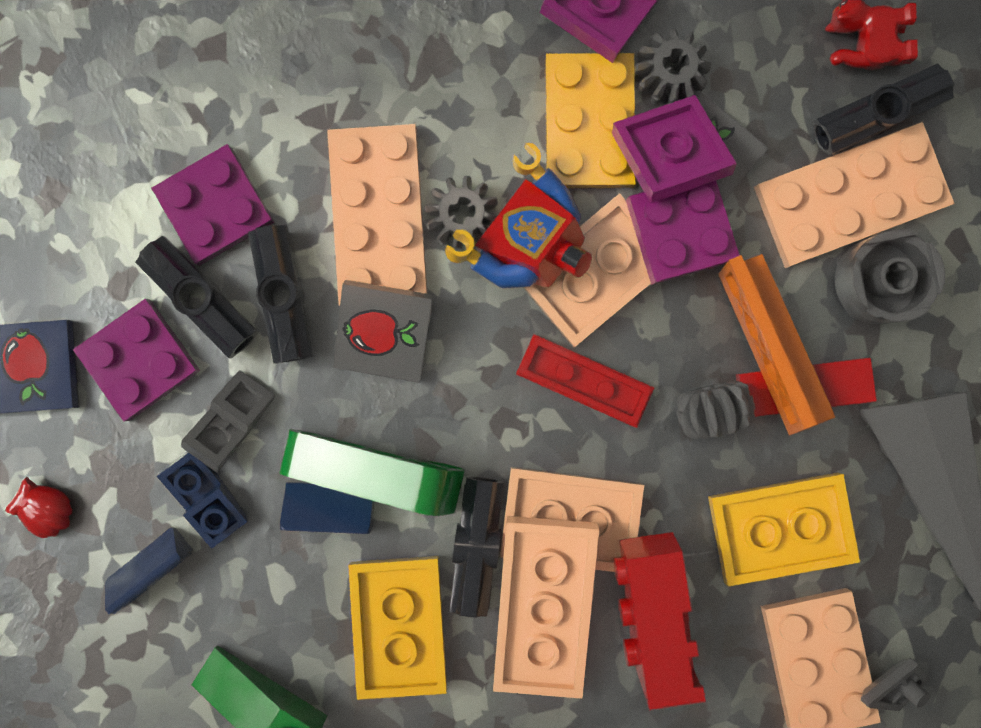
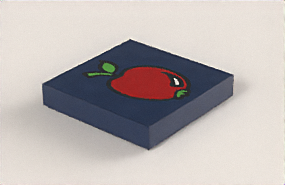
[0,320,79,413]

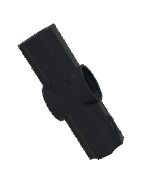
[812,63,954,156]
[248,225,313,364]
[135,236,259,359]
[449,477,504,618]

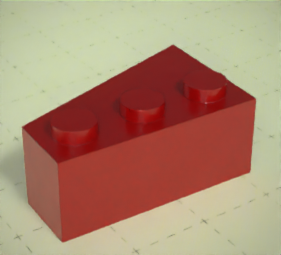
[613,532,706,710]

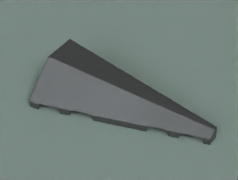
[860,392,981,610]

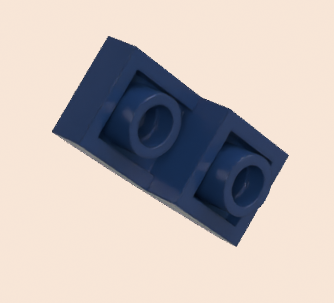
[157,452,248,549]

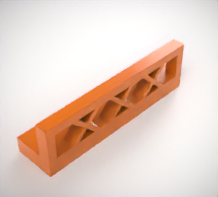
[718,254,836,436]

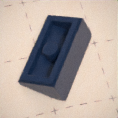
[280,482,374,534]
[105,527,193,615]

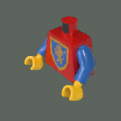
[445,143,592,288]

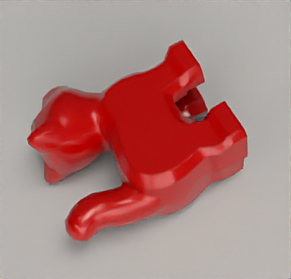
[825,0,918,70]

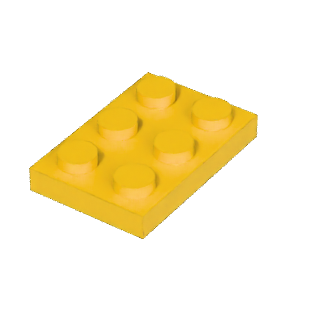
[545,53,635,188]
[708,473,860,587]
[348,556,447,700]

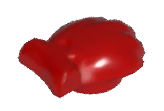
[5,477,72,538]

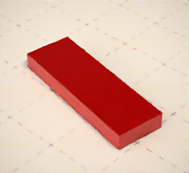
[516,334,655,428]
[736,357,877,417]

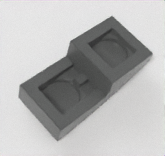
[181,370,275,472]

